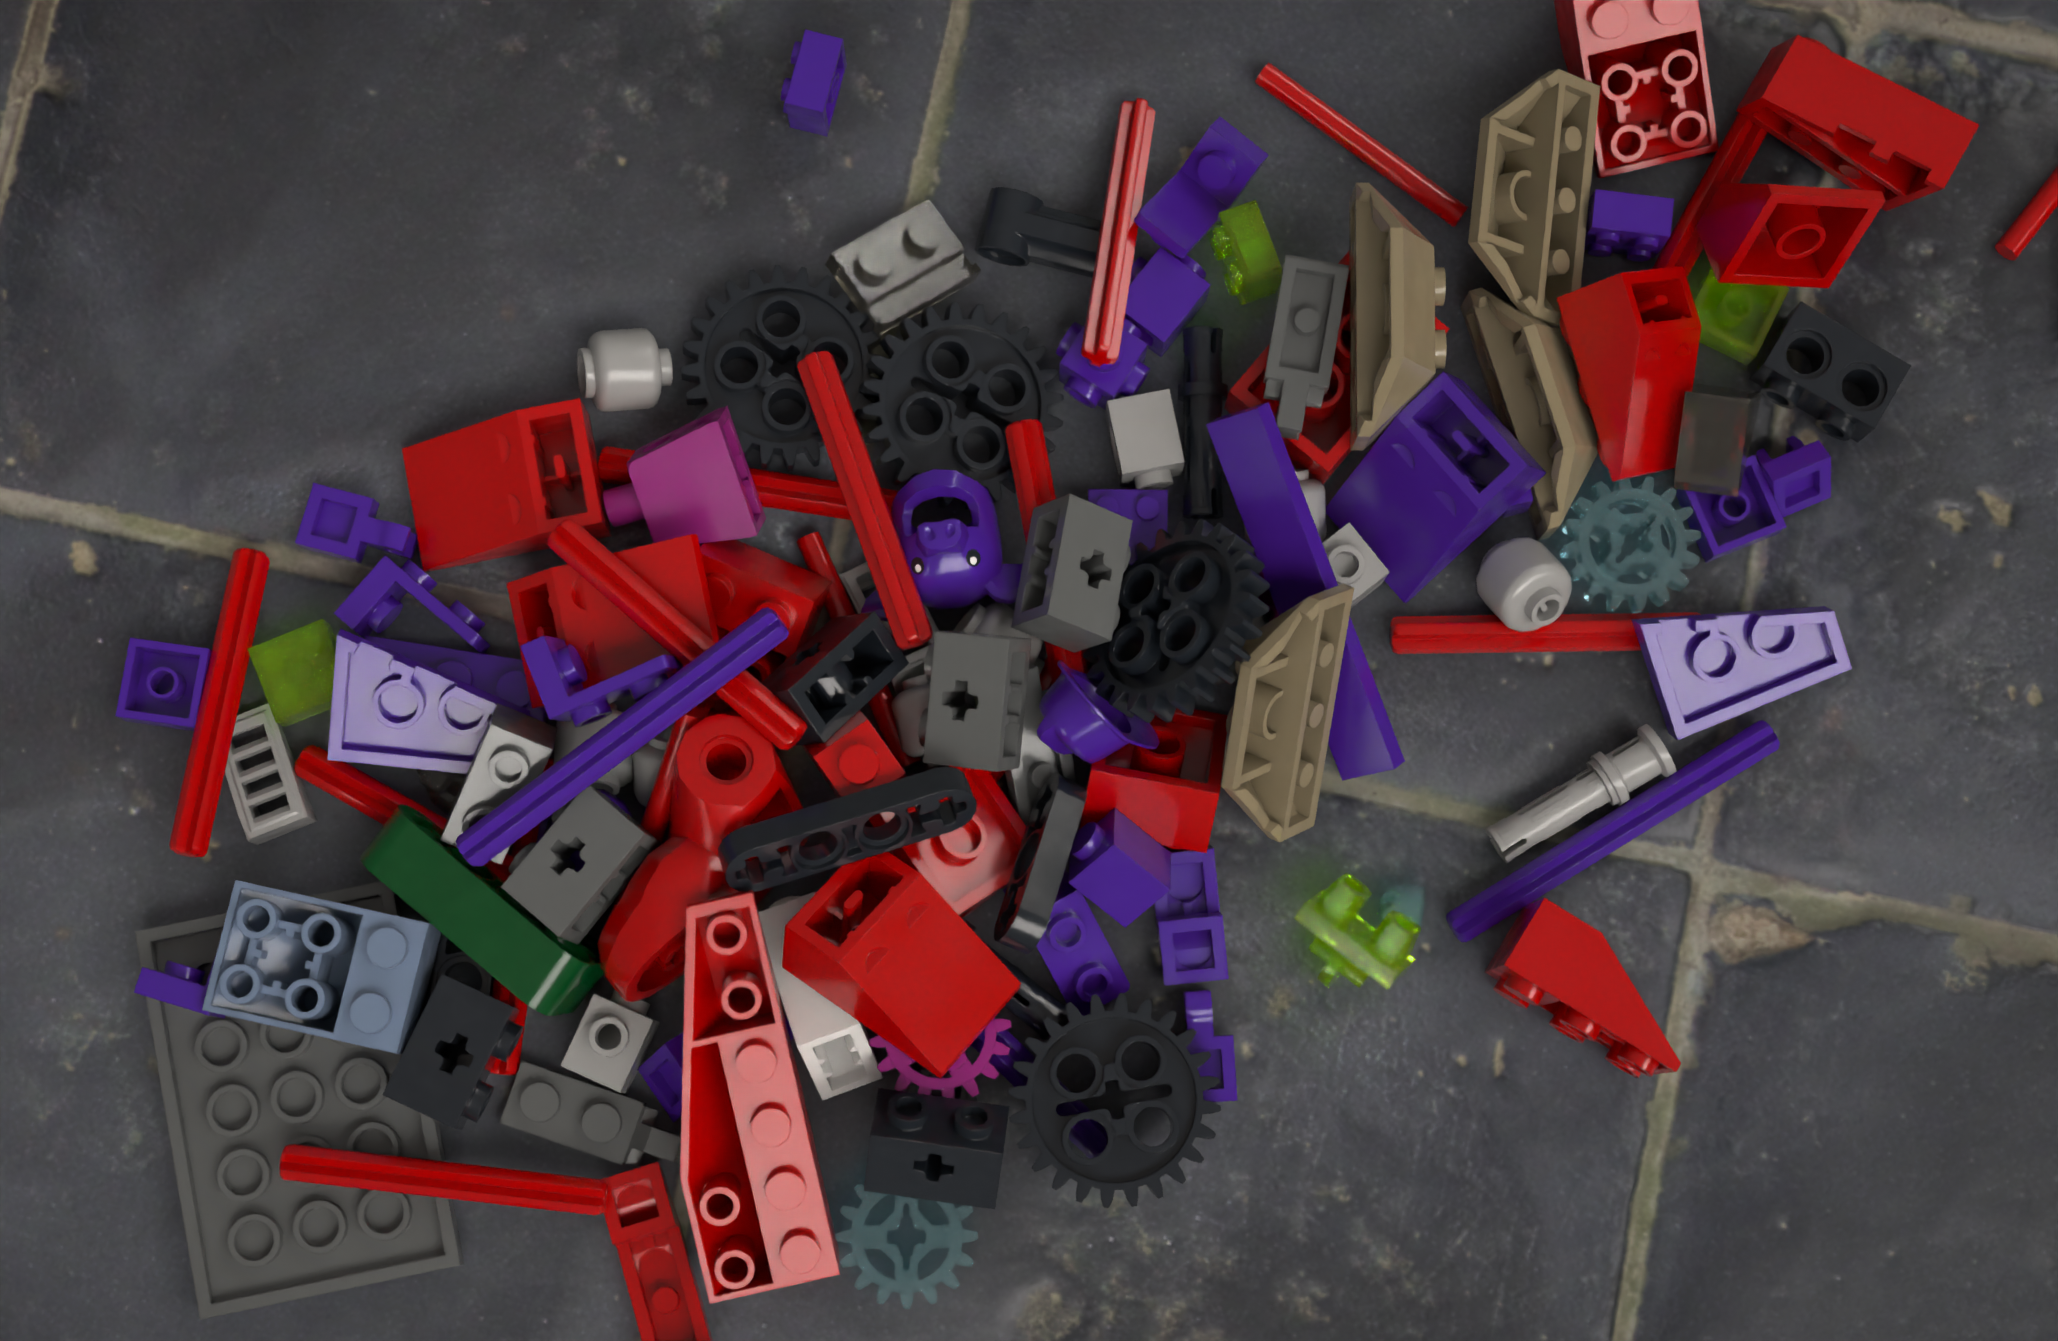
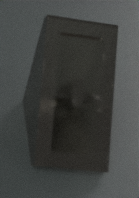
[1674,384,1761,497]

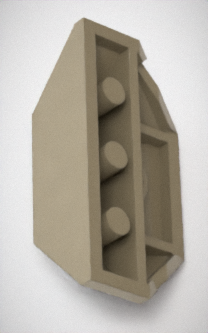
[1468,69,1600,328]
[1349,183,1447,451]
[1460,288,1598,541]
[1221,584,1354,842]

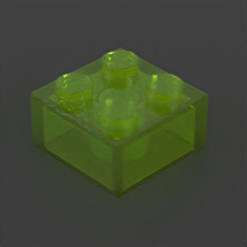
[1210,200,1282,306]
[1693,265,1790,366]
[248,619,337,727]

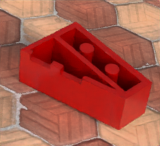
[1736,34,1979,211]

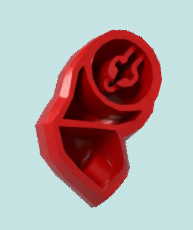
[598,714,809,1002]

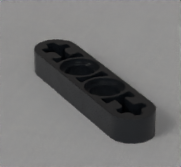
[718,767,977,892]

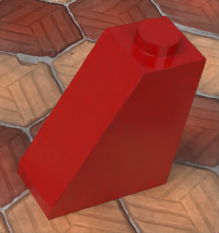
[801,710,907,820]

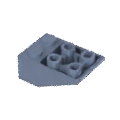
[202,880,441,1054]

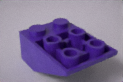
[1326,371,1546,603]

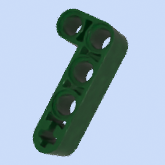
[360,804,604,1016]

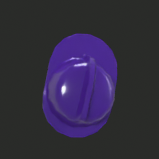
[1037,660,1160,764]

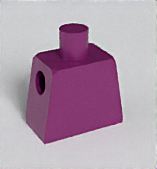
[603,406,766,543]

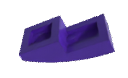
[1154,845,1229,986]

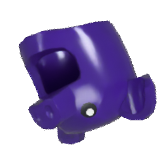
[861,469,1023,621]

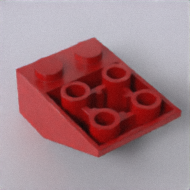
[1554,0,1719,178]
[1556,266,1702,482]
[402,398,612,572]
[506,534,719,709]
[697,539,833,718]
[782,851,1021,1079]
[1485,898,1681,1078]

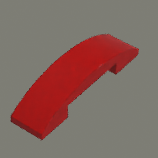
[603,1162,713,1341]

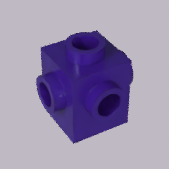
[1056,319,1151,410]

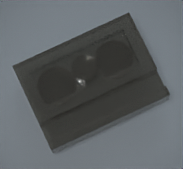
[825,199,981,337]

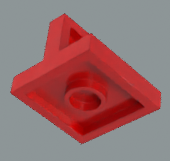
[869,766,1026,918]

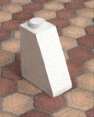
[759,892,883,1101]

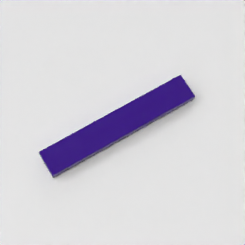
[1206,402,1405,781]

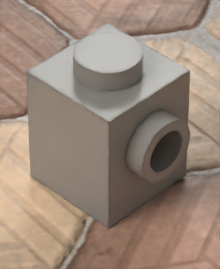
[561,989,660,1094]

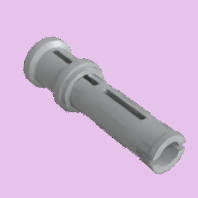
[1485,724,1676,864]

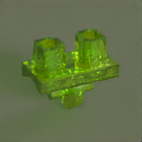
[1294,873,1421,990]

